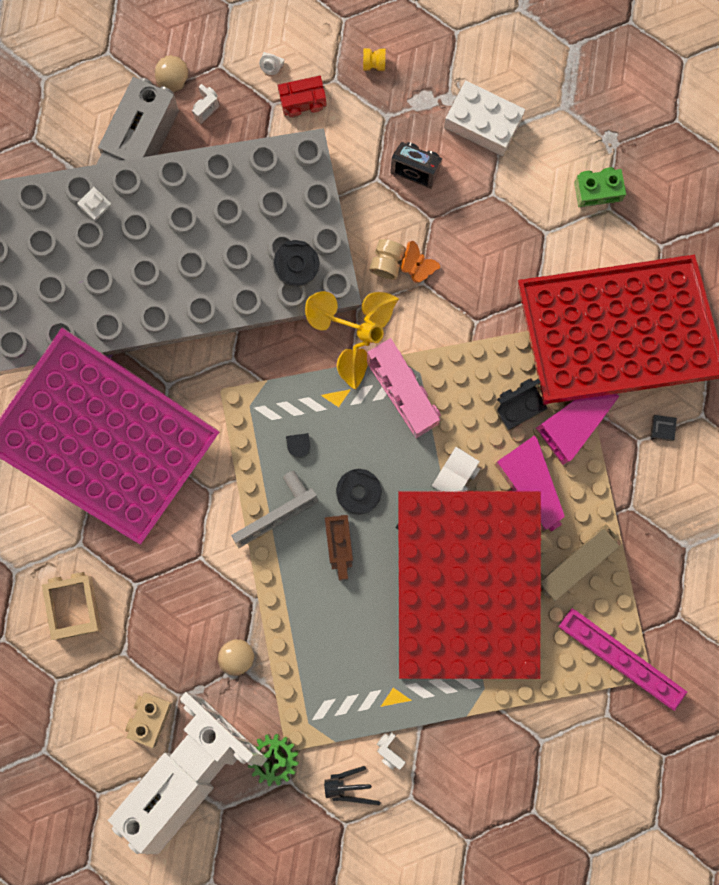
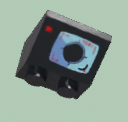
[390,142,443,189]

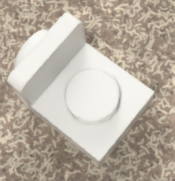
[192,84,219,125]

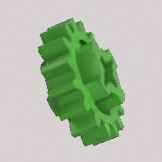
[248,734,299,786]

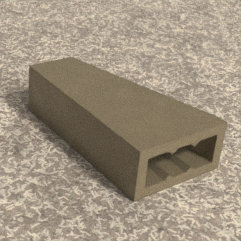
[541,524,621,601]

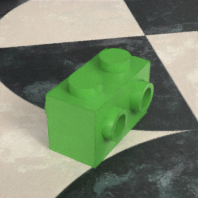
[574,167,626,208]

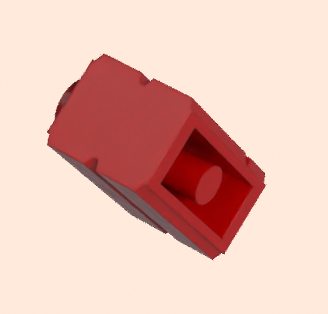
[277,75,327,117]

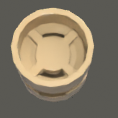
[369,239,406,280]

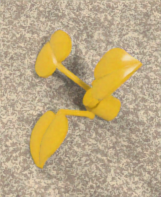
[305,291,399,389]

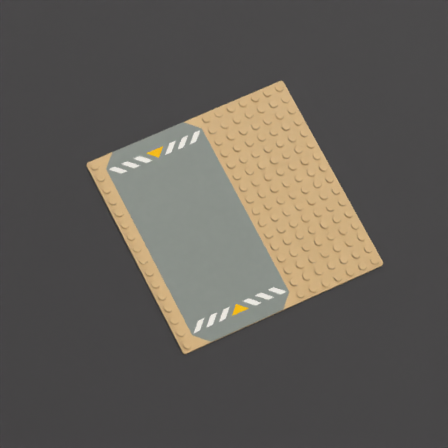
[220,331,649,751]

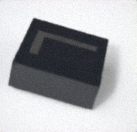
[650,415,677,441]

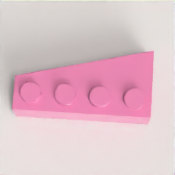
[367,338,441,438]

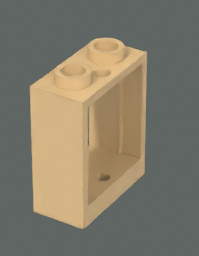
[42,572,102,640]

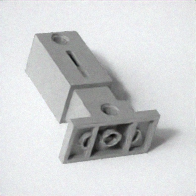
[96,77,179,165]

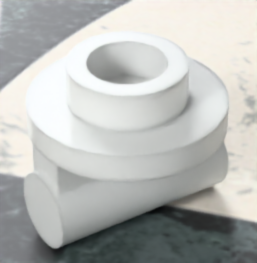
[259,52,285,75]

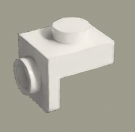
[376,732,406,770]

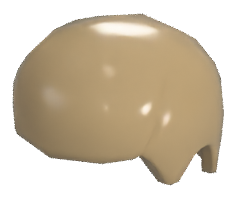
[155,55,188,92]
[217,639,255,676]

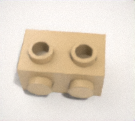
[125,692,173,748]

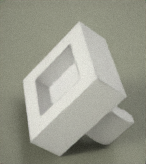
[77,187,111,222]

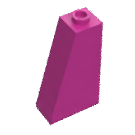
[536,394,619,465]
[495,435,565,532]

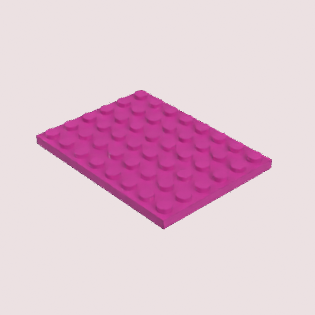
[0,327,220,545]

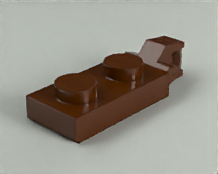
[325,515,353,581]

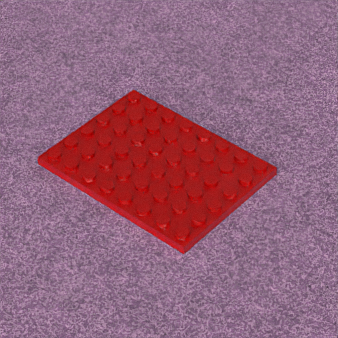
[518,254,719,404]
[398,491,541,679]

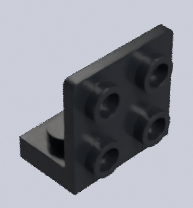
[494,378,548,431]

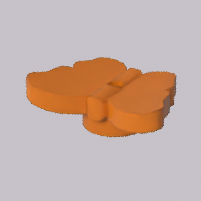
[401,241,440,283]

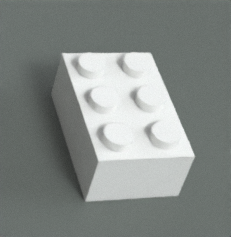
[444,80,525,156]

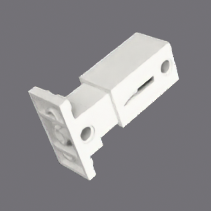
[108,692,267,855]

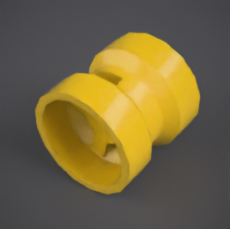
[363,48,386,71]

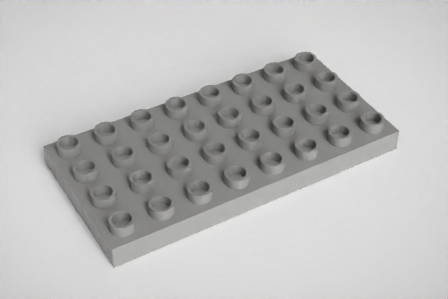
[0,128,362,375]

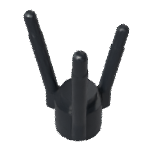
[324,766,381,805]

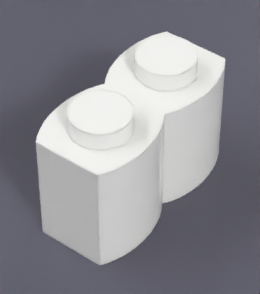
[431,447,481,491]

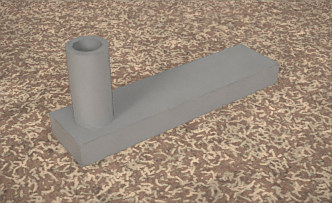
[231,471,318,549]

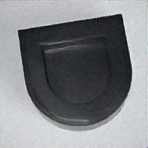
[286,433,310,458]

